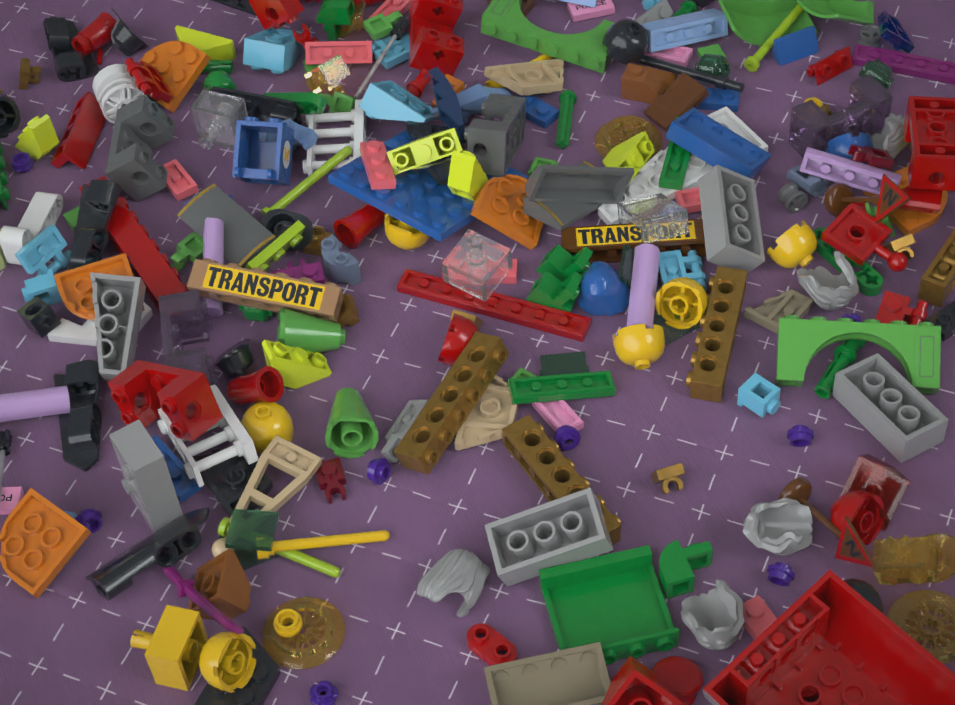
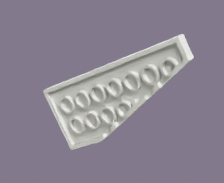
[598,106,768,225]

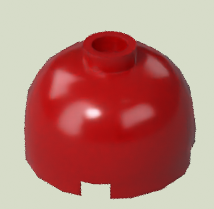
[437,313,479,366]
[830,490,884,546]

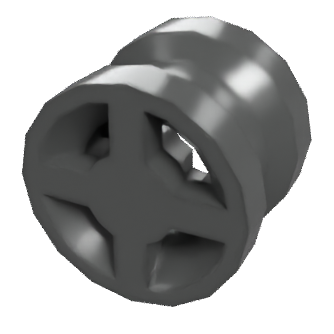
[858,24,882,48]
[777,182,808,213]

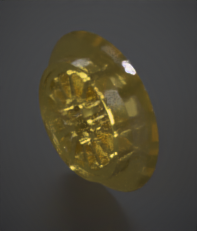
[595,115,662,160]
[888,590,955,664]
[262,597,345,669]

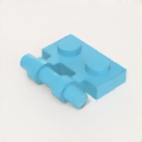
[372,32,410,69]
[14,225,71,277]
[658,250,707,291]

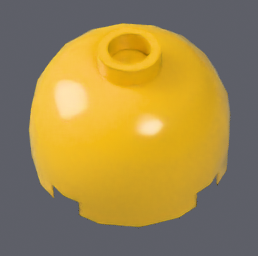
[384,213,430,250]
[766,220,817,269]
[655,277,708,329]
[612,324,665,370]
[241,402,294,454]
[199,631,256,693]

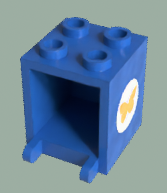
[232,117,294,186]

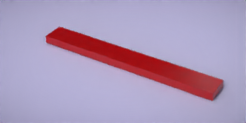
[397,269,592,342]

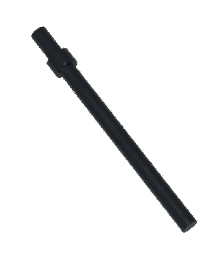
[635,55,745,92]

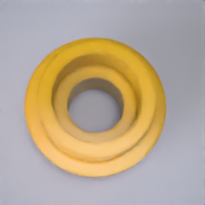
[273,609,303,637]

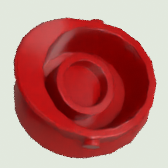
[652,656,703,705]

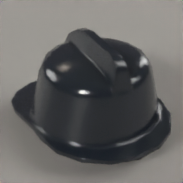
[111,8,149,56]
[412,150,464,185]
[260,209,314,251]
[214,338,254,377]

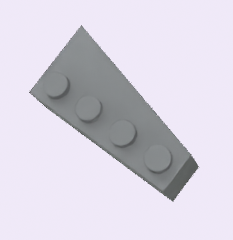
[90,272,146,381]

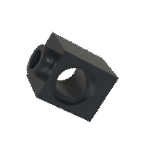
[17,296,61,338]

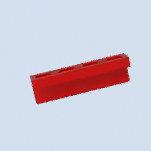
[50,91,106,170]

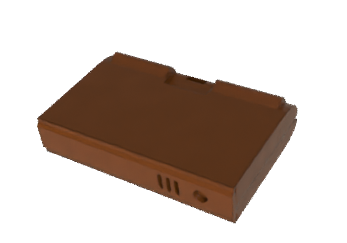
[643,72,709,132]

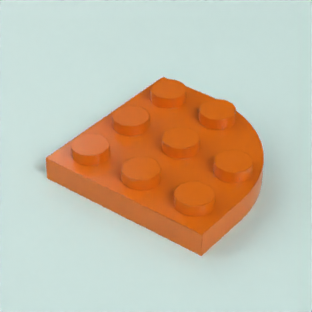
[139,41,211,113]
[863,165,948,236]
[471,174,543,250]
[54,253,145,321]
[0,488,91,599]

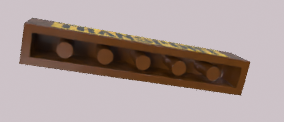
[561,219,707,264]

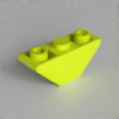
[175,25,237,60]
[15,114,59,161]
[387,128,463,175]
[602,131,655,185]
[448,150,488,201]
[262,339,332,389]

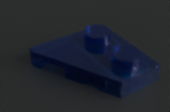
[878,11,915,53]

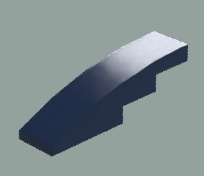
[429,67,467,144]

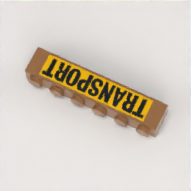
[187,258,344,323]

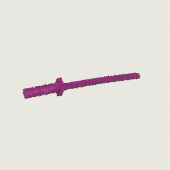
[162,566,244,635]

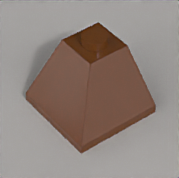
[621,63,678,104]
[188,549,251,620]

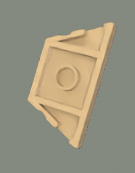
[484,59,564,96]
[455,375,519,450]

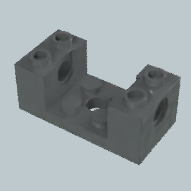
[464,93,526,176]
[105,95,175,202]

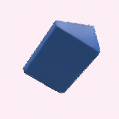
[772,26,819,66]

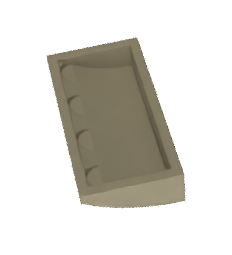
[484,642,610,705]

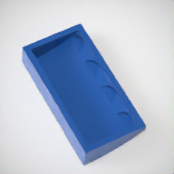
[666,107,772,179]

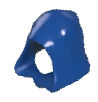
[577,261,630,316]

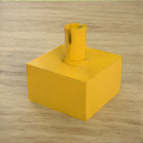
[130,605,208,691]

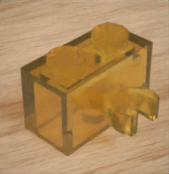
[304,54,351,95]
[872,535,939,585]

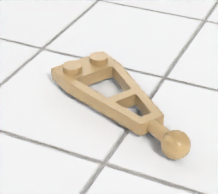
[212,435,322,557]

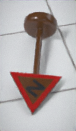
[824,174,911,224]
[778,477,876,568]

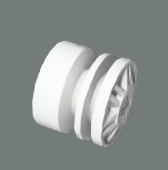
[92,64,147,124]

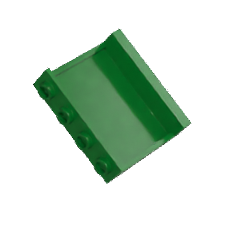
[539,545,679,665]

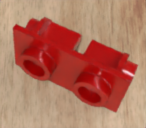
[806,46,853,85]

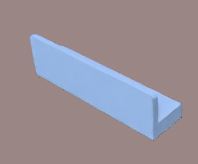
[640,8,728,53]

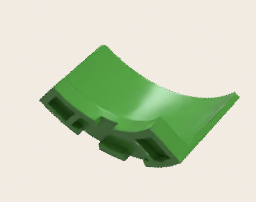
[718,0,818,46]
[796,0,874,25]

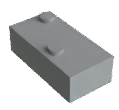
[698,165,765,274]
[832,353,949,463]
[109,420,183,533]
[484,487,614,587]

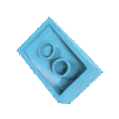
[243,27,312,74]
[359,80,440,123]

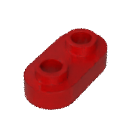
[466,623,517,666]

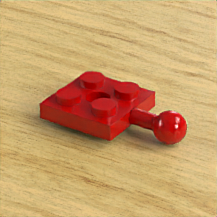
[821,203,908,272]

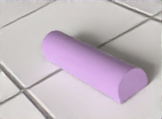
[800,147,902,195]
[202,217,224,318]
[626,244,660,329]
[0,386,70,422]

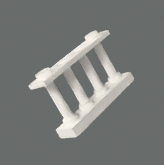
[303,99,367,176]
[157,384,259,487]

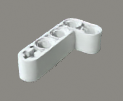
[0,192,63,265]

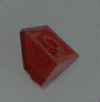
[839,454,911,531]

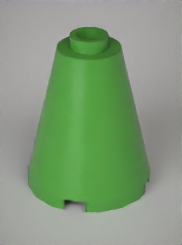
[277,308,345,353]
[325,388,379,458]

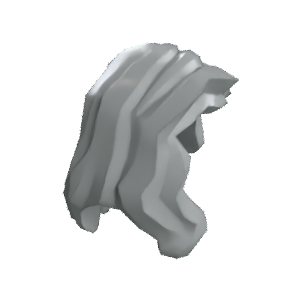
[859,112,909,159]
[797,251,859,311]
[743,498,813,556]
[416,549,490,617]
[680,579,745,650]

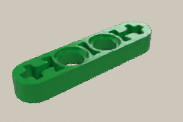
[263,92,328,114]
[813,227,883,297]

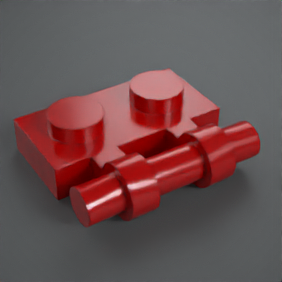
[125,58,174,103]
[875,291,928,325]

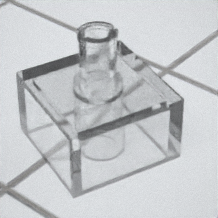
[191,89,248,150]
[442,229,512,302]

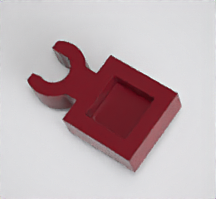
[848,144,894,170]
[316,457,347,504]

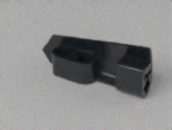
[43,16,100,82]
[204,86,302,126]
[68,180,122,270]
[54,360,102,472]
[85,507,210,601]

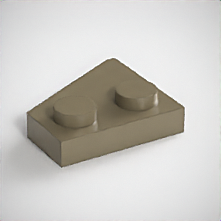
[744,289,813,334]

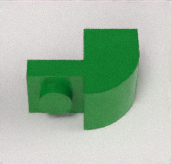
[316,0,355,41]
[536,244,593,282]
[526,271,583,312]
[659,540,713,599]

